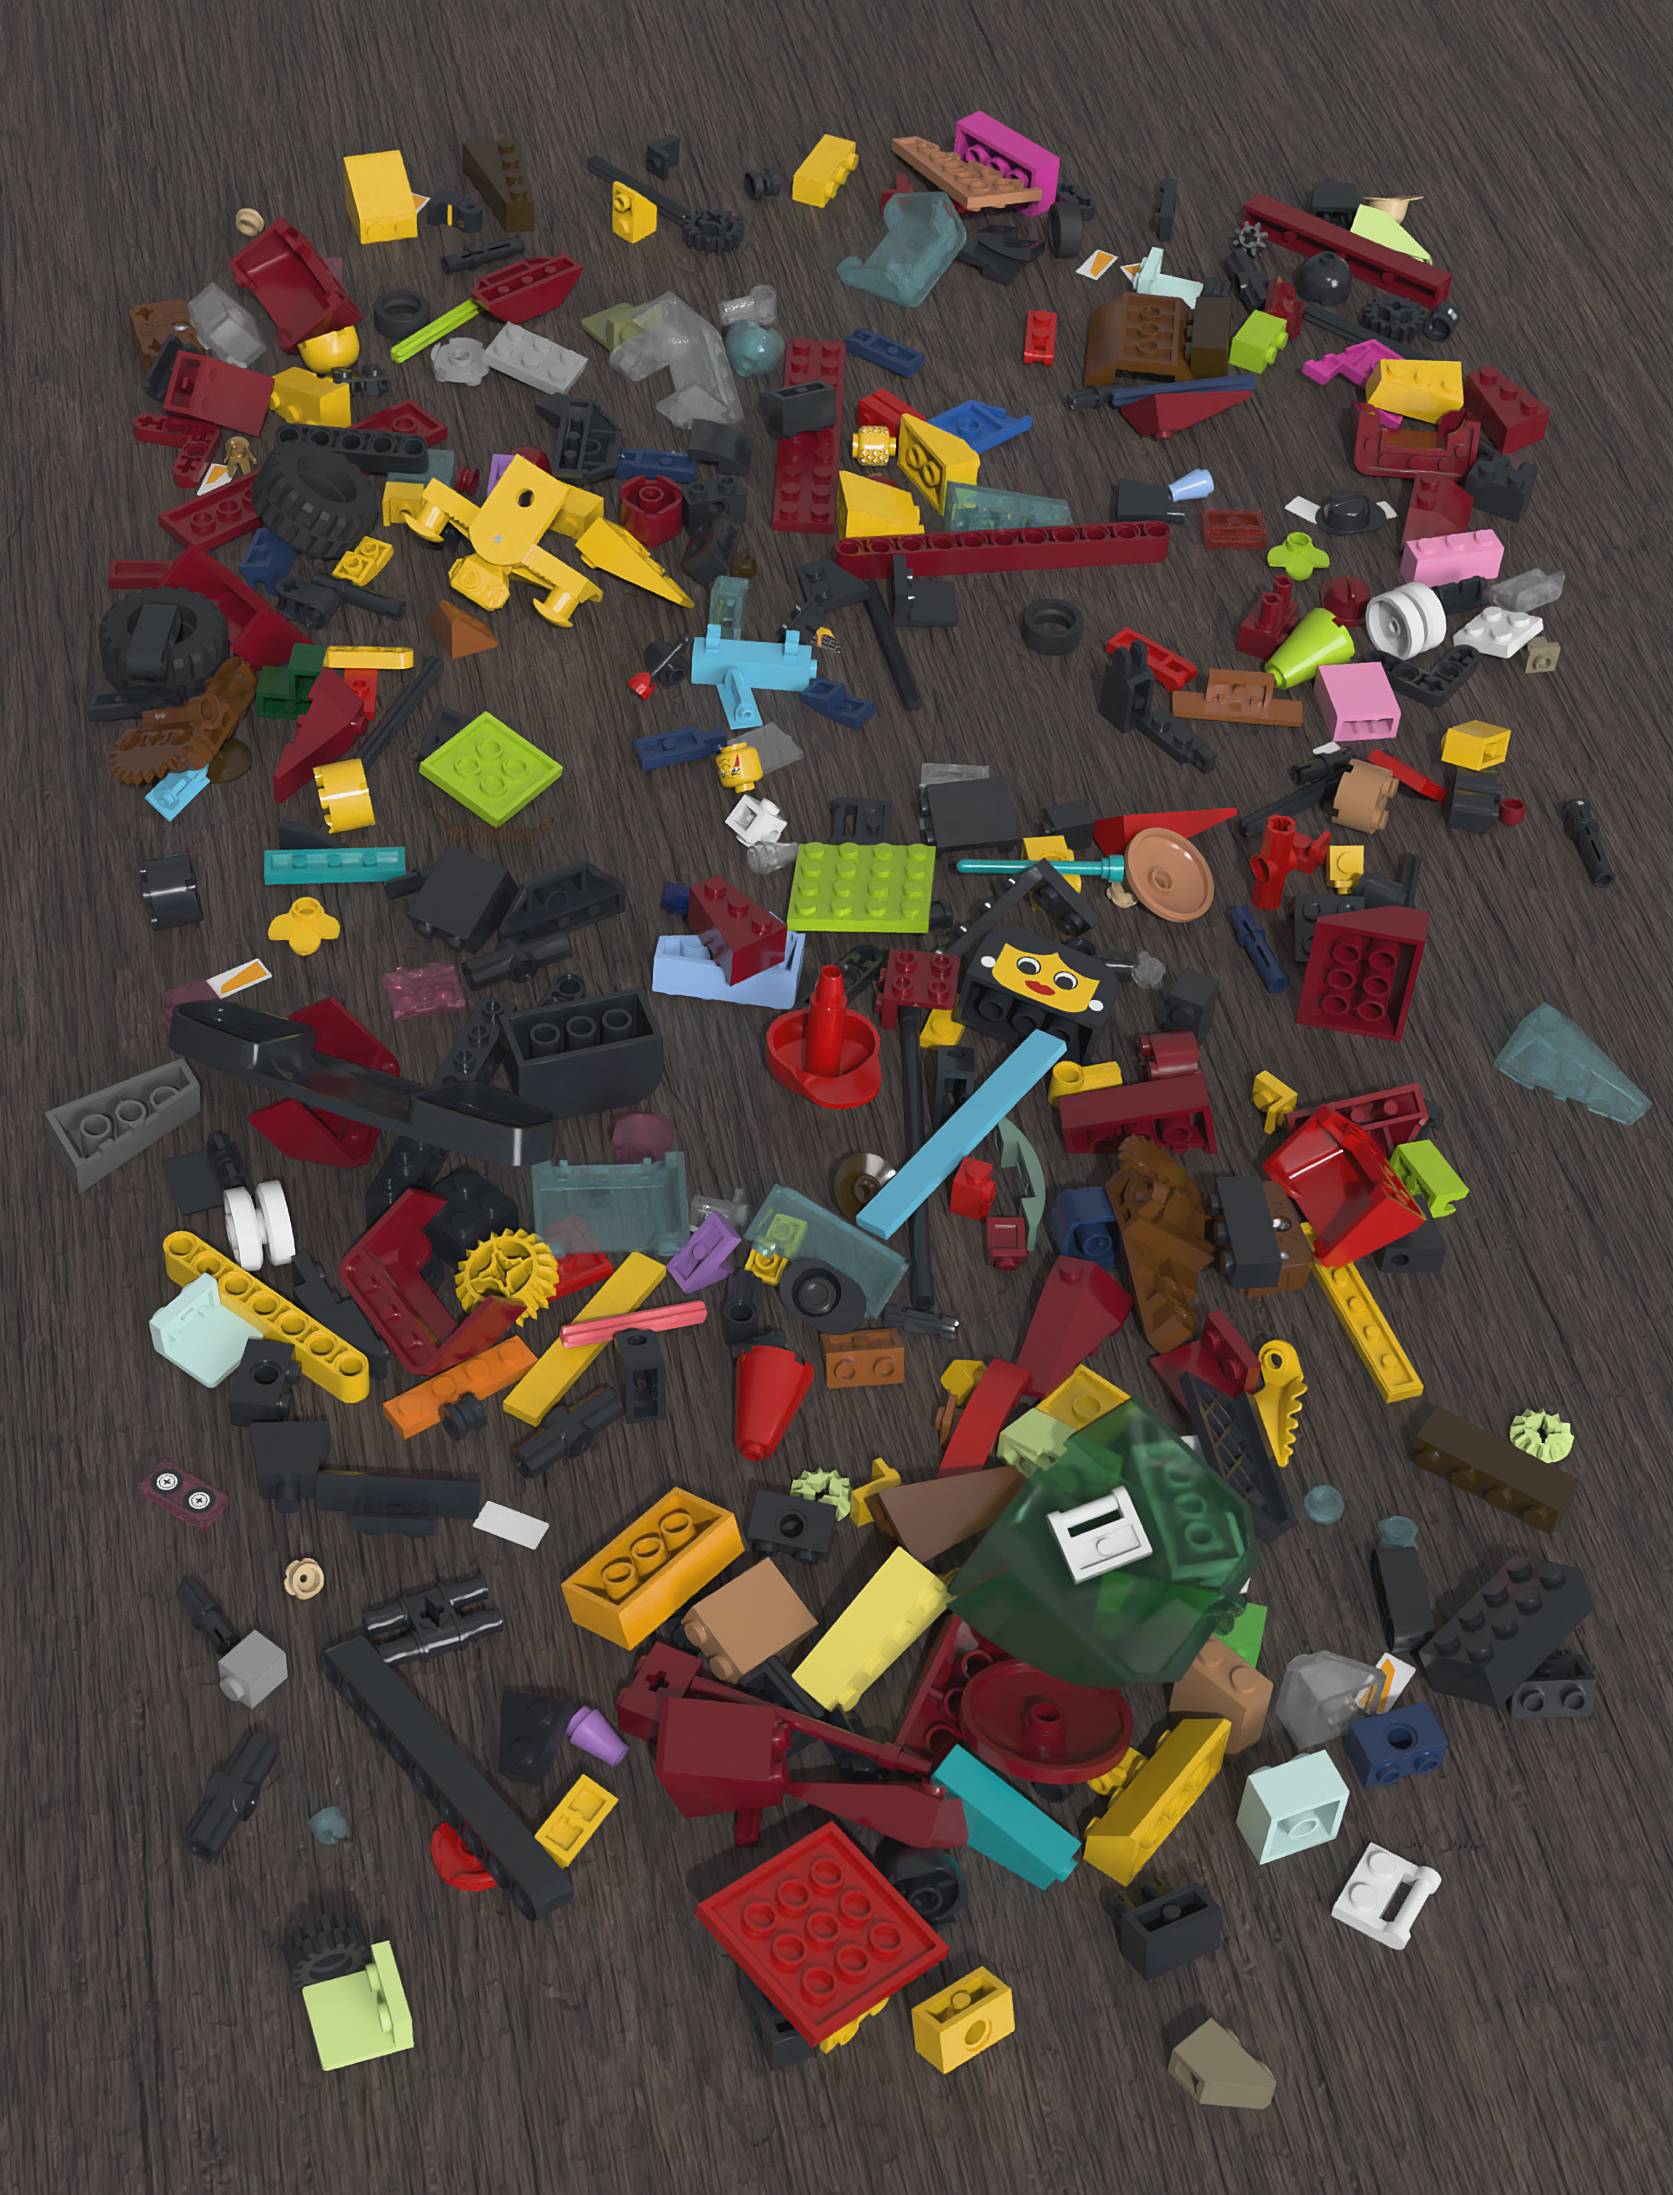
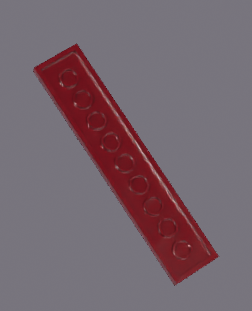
[772,338,846,535]
[158,398,448,552]

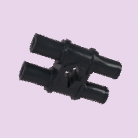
[361,1574,503,1668]

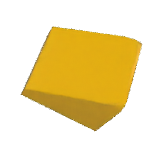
[941,1359,987,1406]

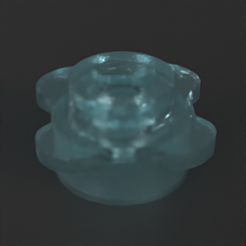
[1378,1516,1419,1552]

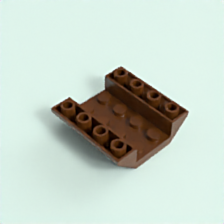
[1084,291,1198,386]

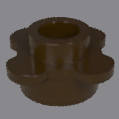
[732,548,757,587]

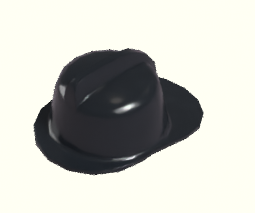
[1315,489,1387,536]
[779,1258,867,1335]

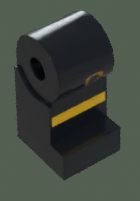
[427,188,483,233]

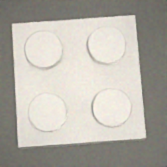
[1453,607,1543,658]

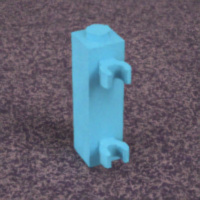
[691,624,817,692]

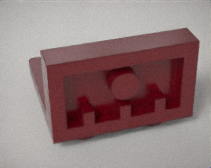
[1149,1309,1262,1419]

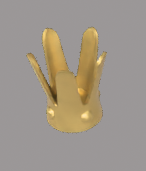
[224,436,257,478]

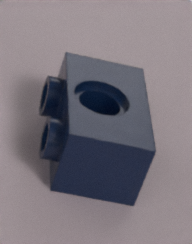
[1343,1701,1449,1788]

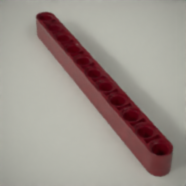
[834,521,1171,580]

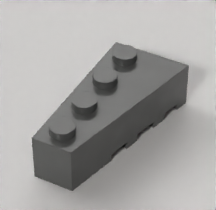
[44,1058,201,1194]

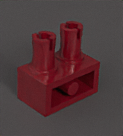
[1236,575,1301,661]

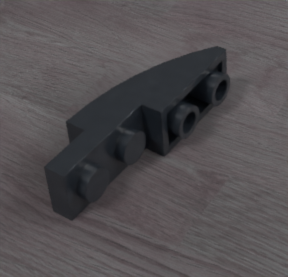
[291,1251,390,1381]

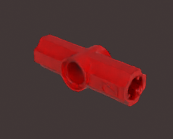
[1250,814,1297,911]

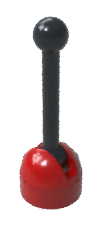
[627,632,692,701]

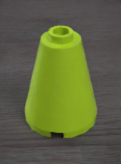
[1265,608,1355,690]

